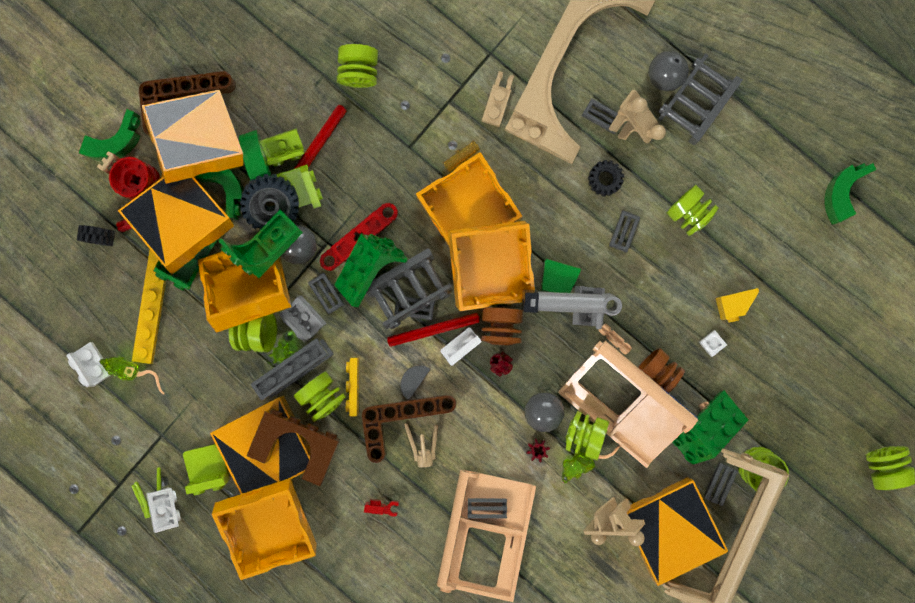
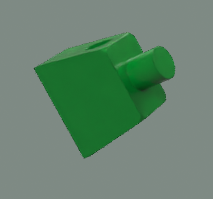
[541,259,581,293]

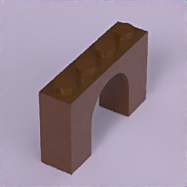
[247,409,341,486]

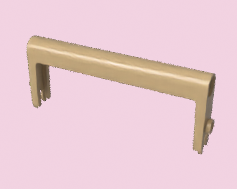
[663,449,789,603]

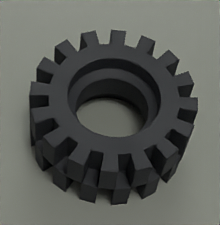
[588,160,624,197]
[76,225,115,246]

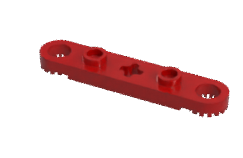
[320,203,398,271]

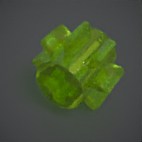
[268,342,294,364]

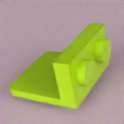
[277,165,323,209]
[183,444,230,495]

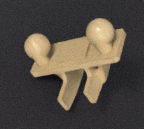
[609,90,666,143]
[583,497,645,546]

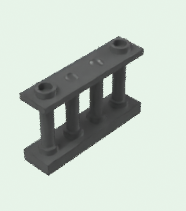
[658,53,743,145]
[366,248,453,329]
[250,338,334,401]

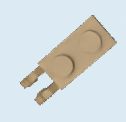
[482,71,514,127]

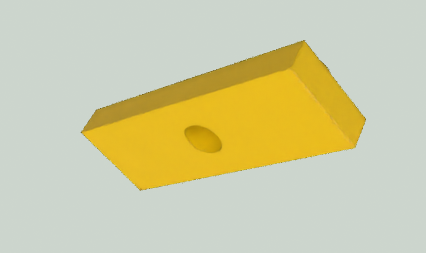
[346,358,359,416]

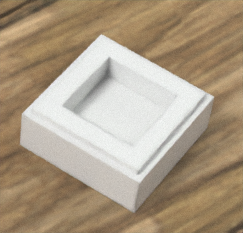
[699,330,727,357]

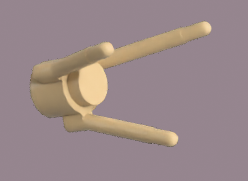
[404,423,438,467]

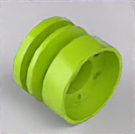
[337,44,378,88]
[666,184,719,236]
[228,313,277,352]
[293,371,346,422]
[566,411,609,461]
[866,446,915,490]
[738,447,789,491]

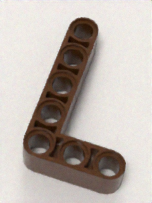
[139,71,236,136]
[362,395,456,463]

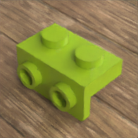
[260,128,305,167]

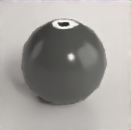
[648,51,689,91]
[281,225,317,265]
[525,392,564,432]

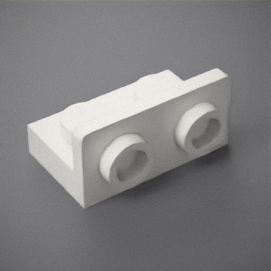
[440,328,482,366]
[66,342,113,387]
[146,487,181,533]

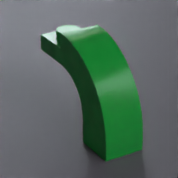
[79,109,141,161]
[239,130,272,180]
[824,163,877,225]
[196,169,244,221]

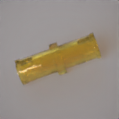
[443,140,480,172]

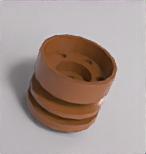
[481,308,523,345]
[638,348,685,393]

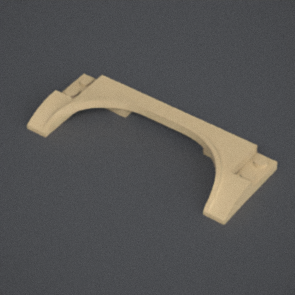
[505,0,655,164]

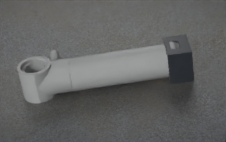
[521,289,622,329]

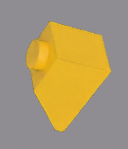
[716,288,759,323]

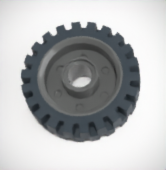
[241,174,299,231]

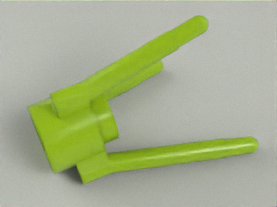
[131,467,161,518]

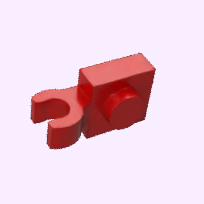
[364,499,399,517]

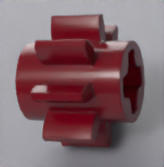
[490,351,513,377]
[526,438,550,463]

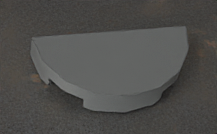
[401,366,430,400]

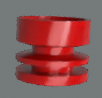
[109,157,161,200]

